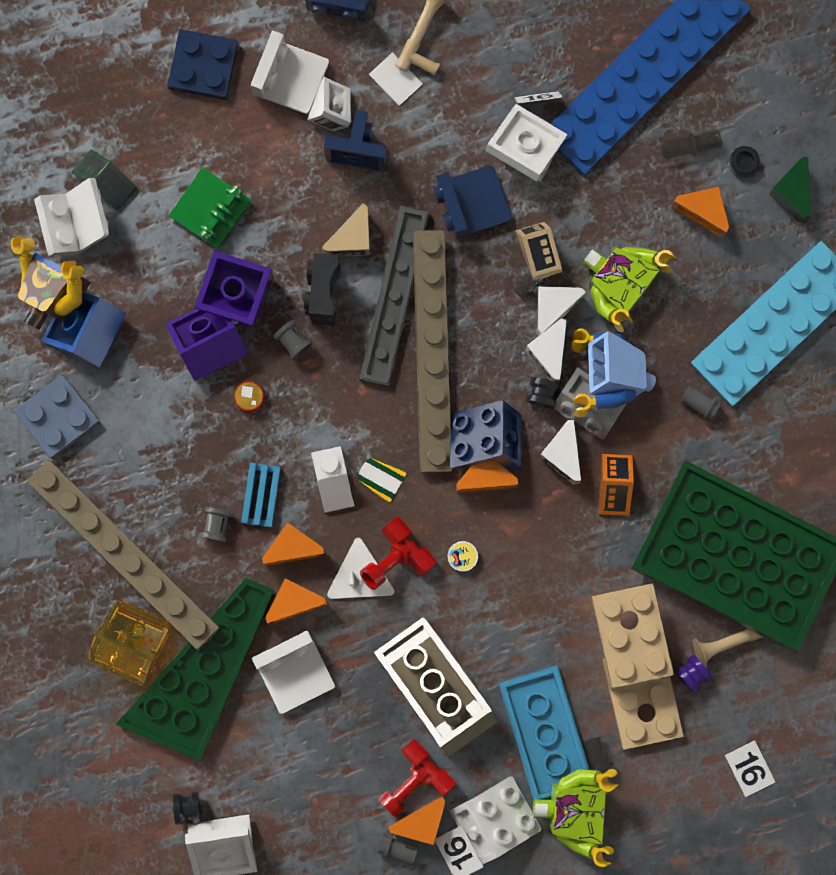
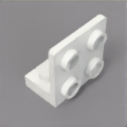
[250,30,329,115]
[34,178,109,257]
[252,631,335,714]
[449,776,541,864]

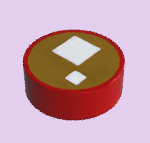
[234,381,265,412]

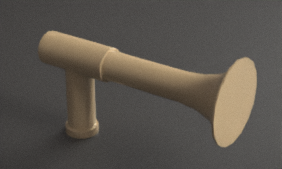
[395,0,451,76]
[693,629,763,668]

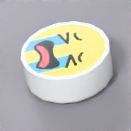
[447,541,478,572]

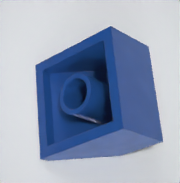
[41,293,126,367]

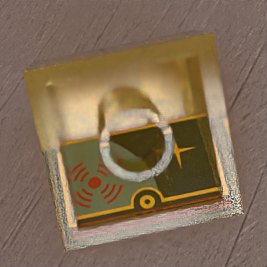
[87,598,173,686]

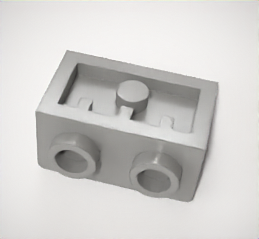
[554,368,626,439]

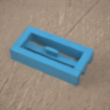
[241,463,281,528]

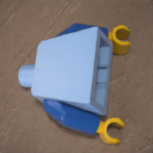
[571,329,656,417]

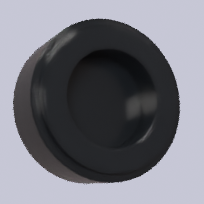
[729,146,760,178]

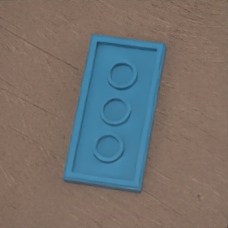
[498,666,589,800]

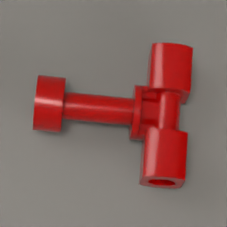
[360,516,438,590]
[378,738,457,817]

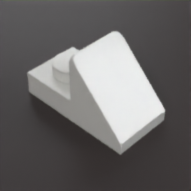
[311,446,354,513]

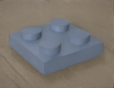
[14,374,100,459]

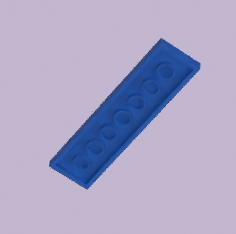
[551,0,751,176]

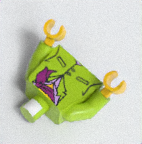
[583,247,677,332]
[533,769,619,867]

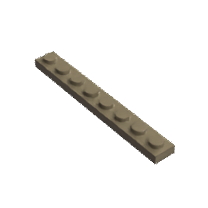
[413,230,452,473]
[27,459,220,651]

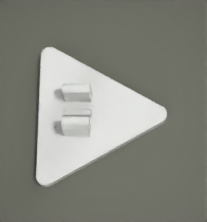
[327,538,394,599]

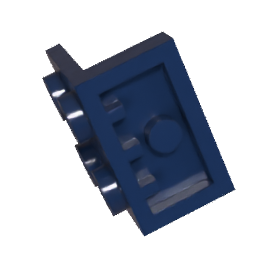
[450,400,522,472]

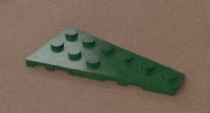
[115,578,275,761]

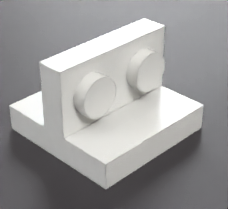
[485,104,567,182]
[185,815,257,875]

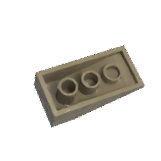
[374,617,498,757]

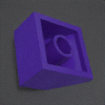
[194,251,274,327]
[166,309,248,381]

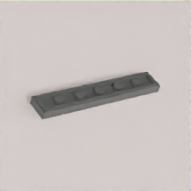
[359,205,430,387]

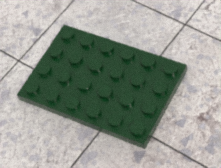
[630,460,836,653]

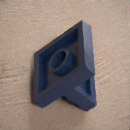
[324,110,387,172]

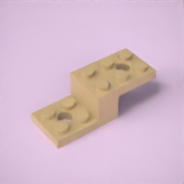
[591,583,684,750]

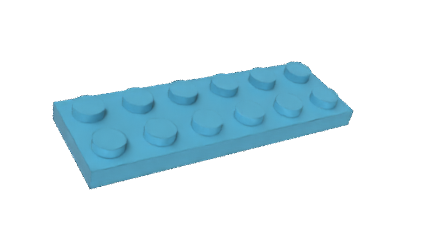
[690,241,836,408]

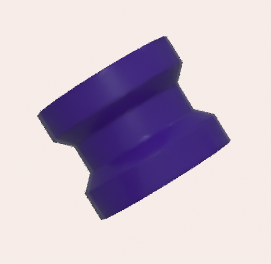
[674,655,713,694]

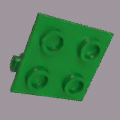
[168,167,252,249]

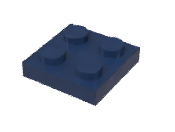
[167,29,238,100]

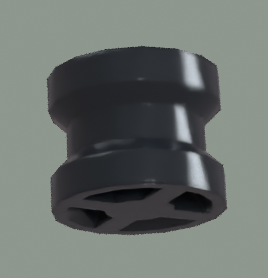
[525,377,560,409]
[173,792,201,825]

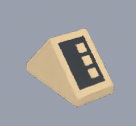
[322,203,370,257]
[515,222,562,281]

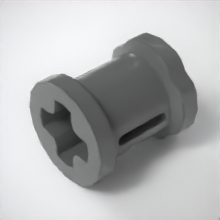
[273,320,313,361]
[200,507,233,542]

